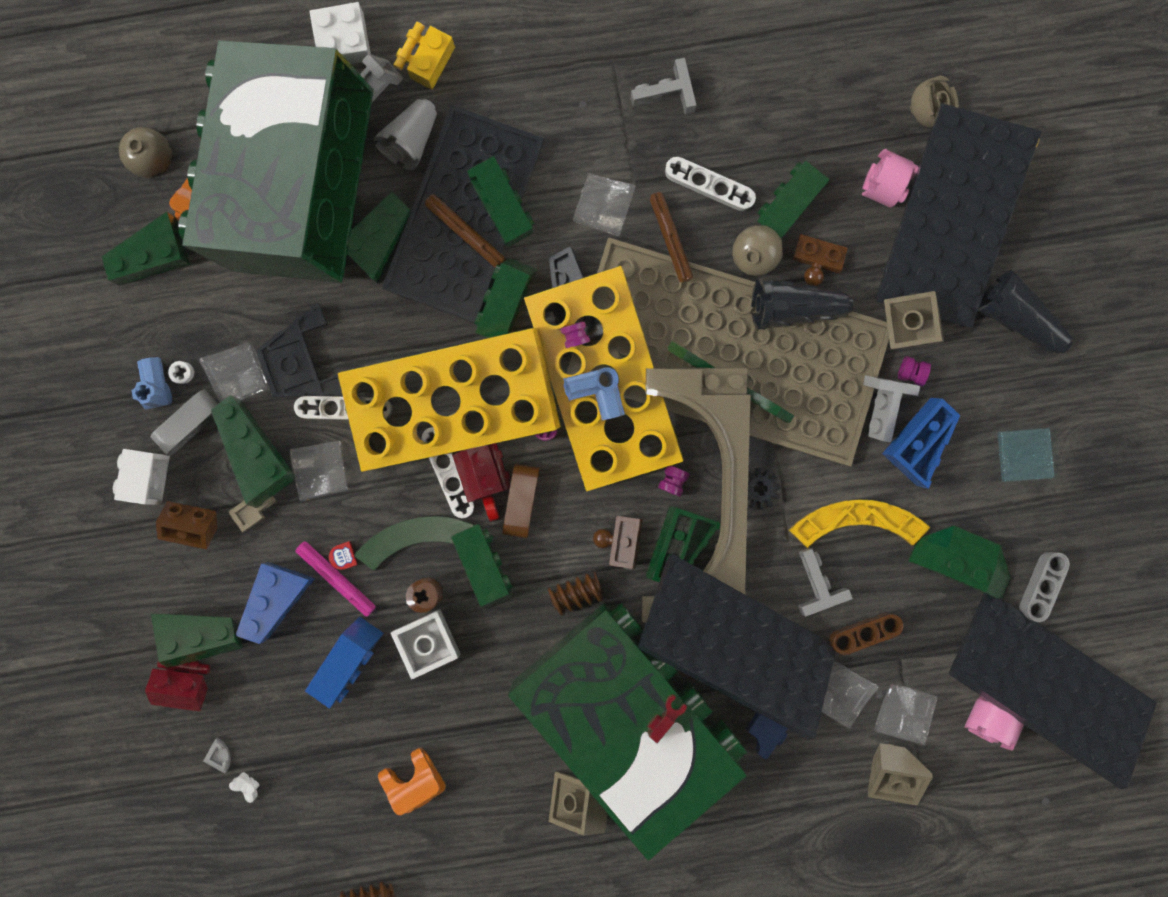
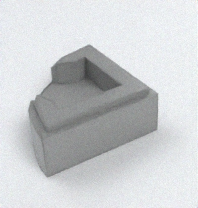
[203,738,231,773]

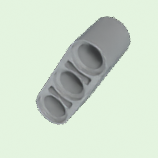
[151,389,218,456]
[1019,552,1070,622]

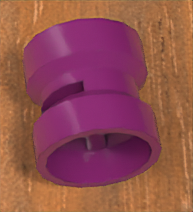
[897,356,931,387]
[658,466,690,497]

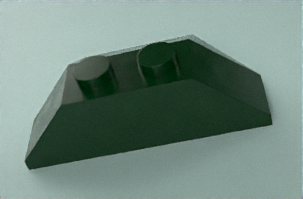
[908,526,1011,599]

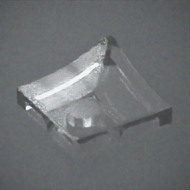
[573,173,636,237]
[199,342,269,403]
[290,441,348,502]
[822,660,879,729]
[874,684,938,745]

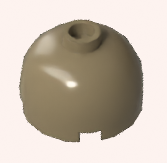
[910,75,959,128]
[118,127,172,179]
[732,225,783,276]

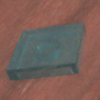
[998,428,1054,482]

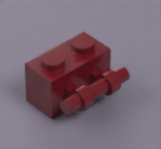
[452,443,511,503]
[145,660,210,712]

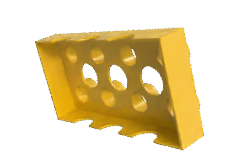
[524,266,684,492]
[338,328,561,472]

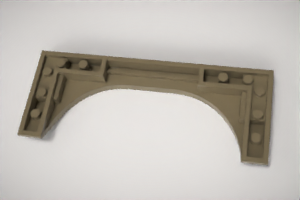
[642,368,750,623]

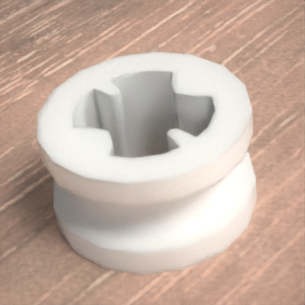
[168,361,194,384]

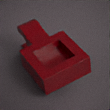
[647,694,687,744]

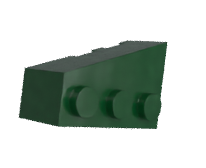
[467,156,535,248]
[757,161,830,238]
[347,192,411,284]
[102,212,190,286]
[474,258,538,338]
[646,506,721,582]
[451,524,514,609]

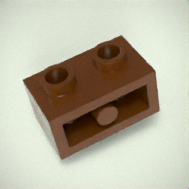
[156,501,217,550]

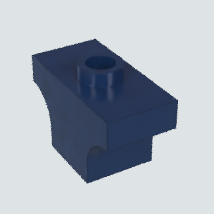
[745,712,788,760]

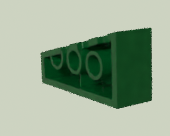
[211,395,296,508]

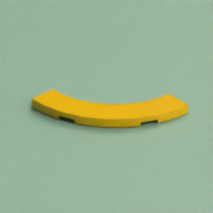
[788,500,930,548]

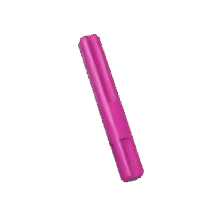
[296,541,376,617]

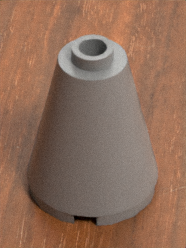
[374,99,437,170]

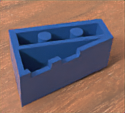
[882,398,960,489]
[235,562,315,644]
[305,616,384,709]

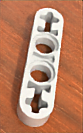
[665,157,756,211]
[294,396,392,420]
[422,427,475,518]

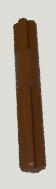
[650,192,693,283]
[425,194,505,268]

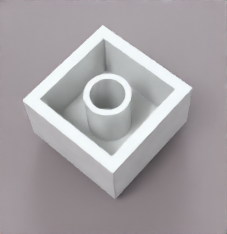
[310,2,371,64]
[113,449,170,505]
[391,609,461,680]

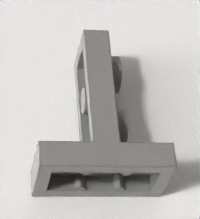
[360,54,404,102]
[631,58,696,115]
[863,375,920,442]
[798,548,853,617]

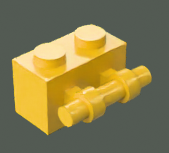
[393,22,455,90]

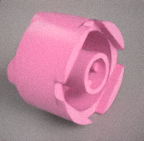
[862,149,918,208]
[964,696,1024,751]

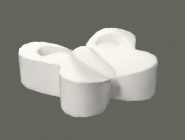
[229,772,259,803]

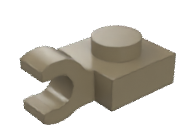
[229,496,277,532]

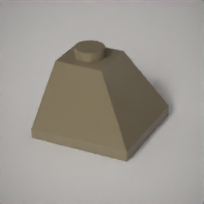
[884,291,944,349]
[868,743,933,805]
[548,771,608,836]

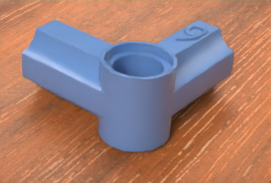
[131,357,172,409]
[564,367,625,420]

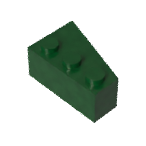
[151,614,243,668]

